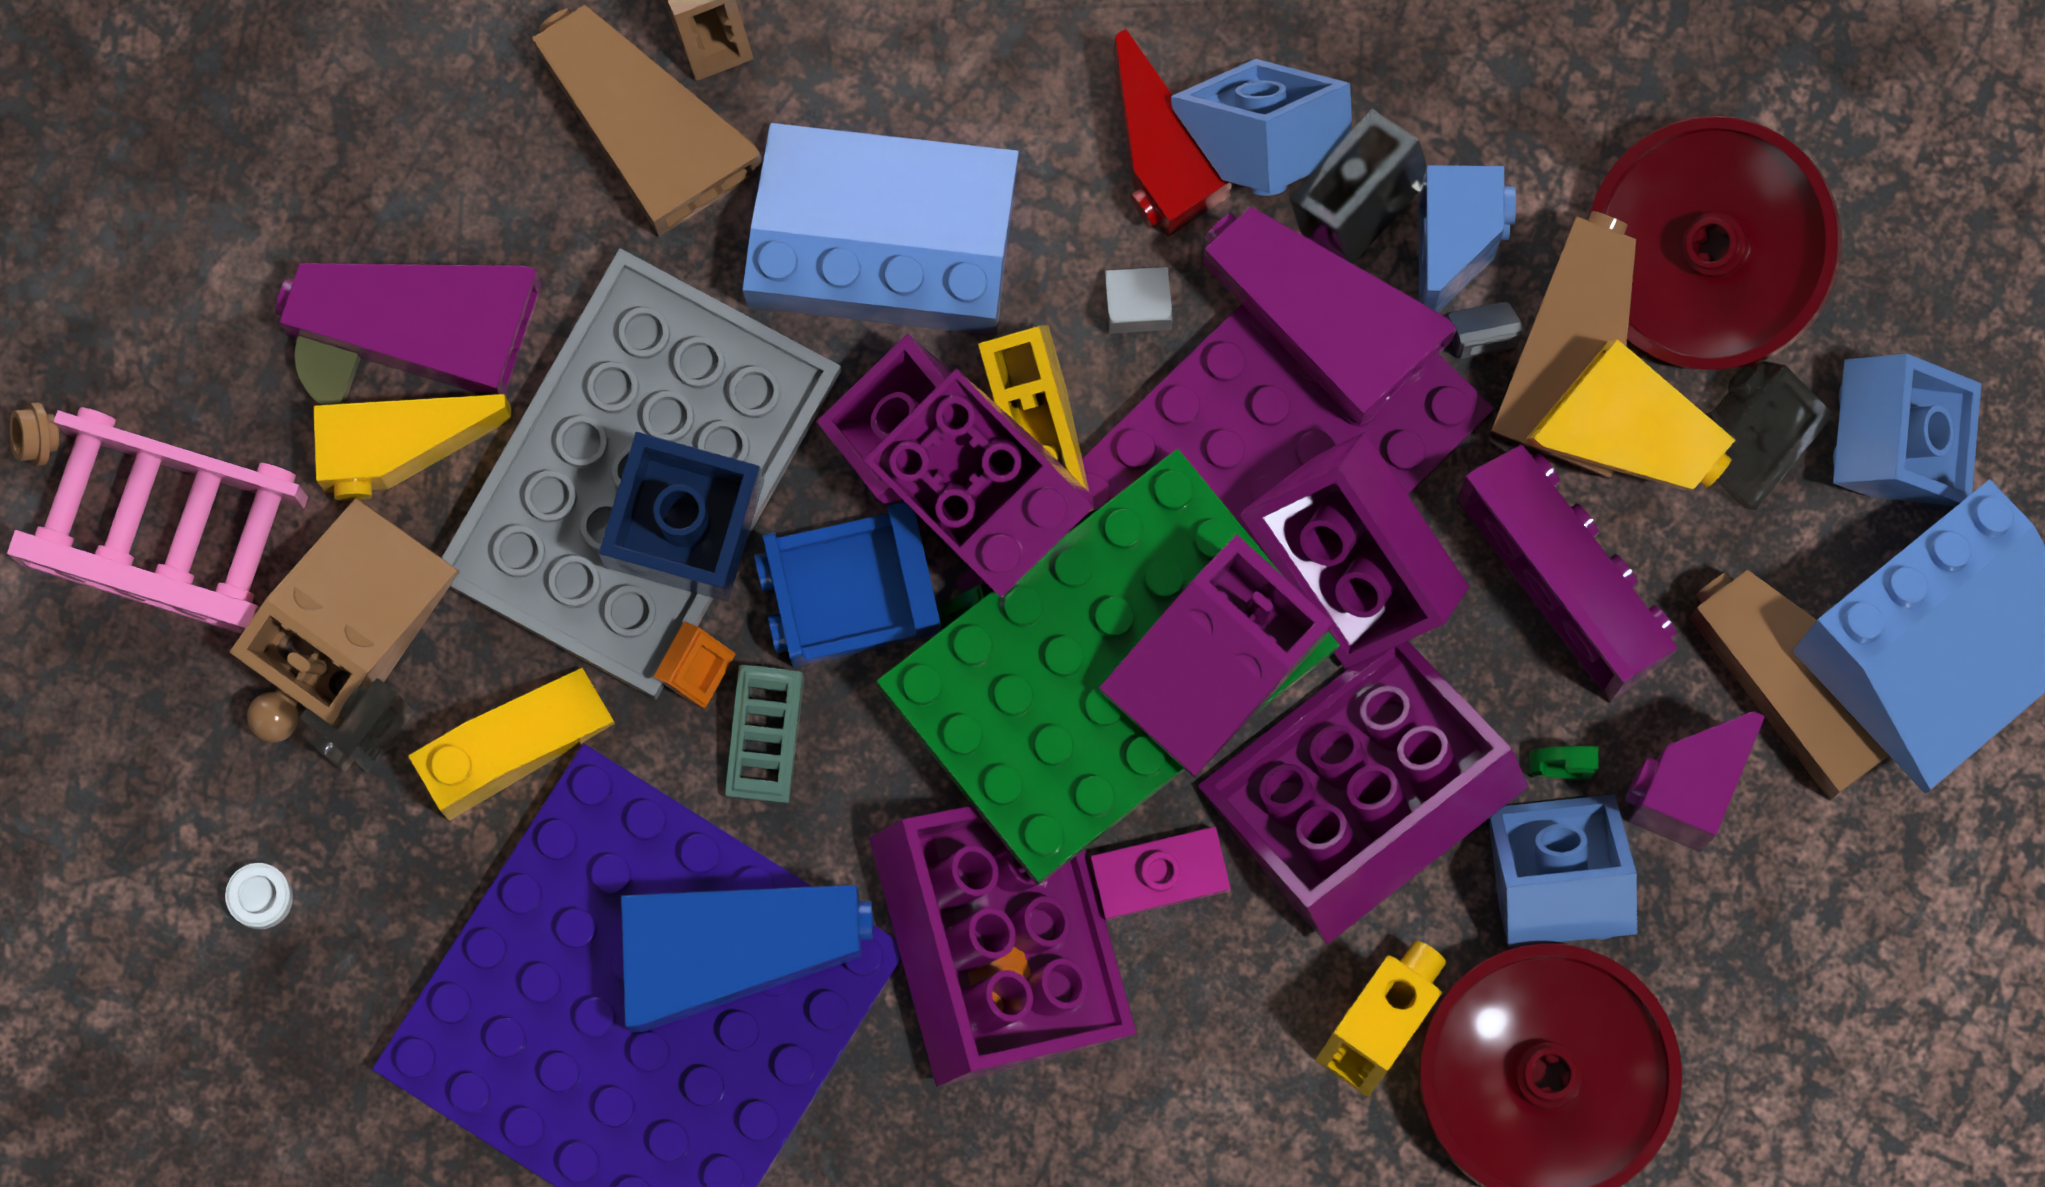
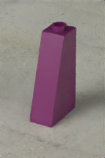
[1203,206,1457,426]
[276,263,543,396]

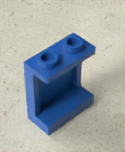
[754,502,942,668]

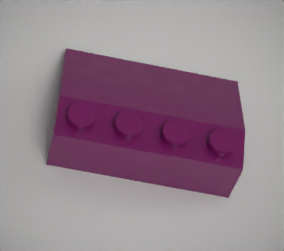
[1198,641,1529,944]
[869,806,1137,1087]

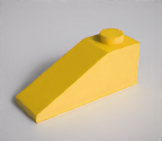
[978,325,1093,512]
[314,394,512,501]
[408,668,615,821]

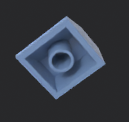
[1171,59,1353,196]
[1418,165,1516,313]
[1833,354,1982,507]
[1488,794,1637,948]

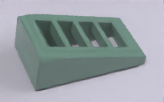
[725,665,805,805]

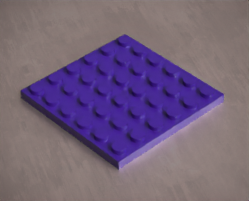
[372,743,902,1187]

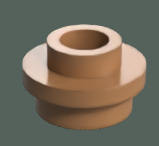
[9,402,59,466]

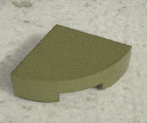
[295,335,361,405]

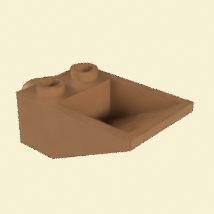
[230,498,460,743]

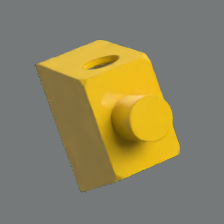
[1316,941,1446,1097]

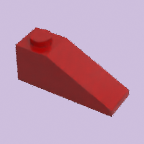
[1115,28,1232,237]

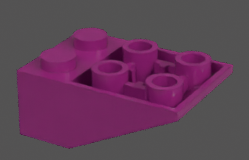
[864,368,1094,597]
[1098,534,1333,777]

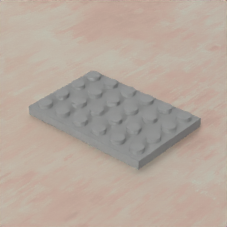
[442,248,842,700]

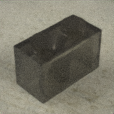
[1289,109,1427,264]

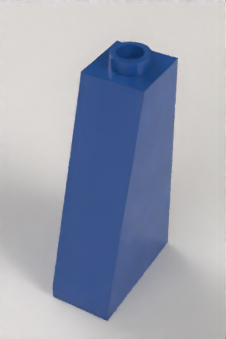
[621,885,873,1032]

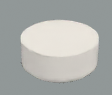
[225,863,293,929]

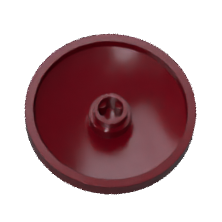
[1588,116,1842,371]
[1419,944,1682,1187]

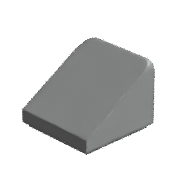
[1105,267,1173,334]
[1448,302,1523,359]

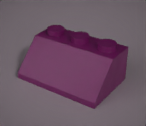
[1240,432,1470,669]

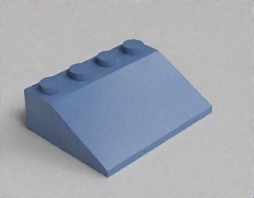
[743,123,1019,336]
[1793,479,2045,794]

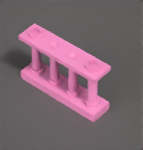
[7,407,308,634]

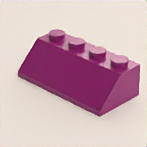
[1456,444,1678,703]

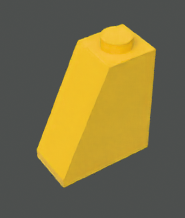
[1525,339,1735,490]

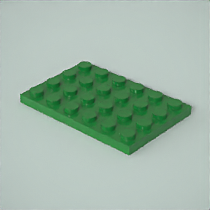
[876,448,1340,886]

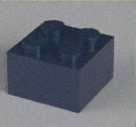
[599,431,764,602]

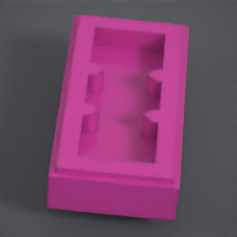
[1090,827,1231,921]

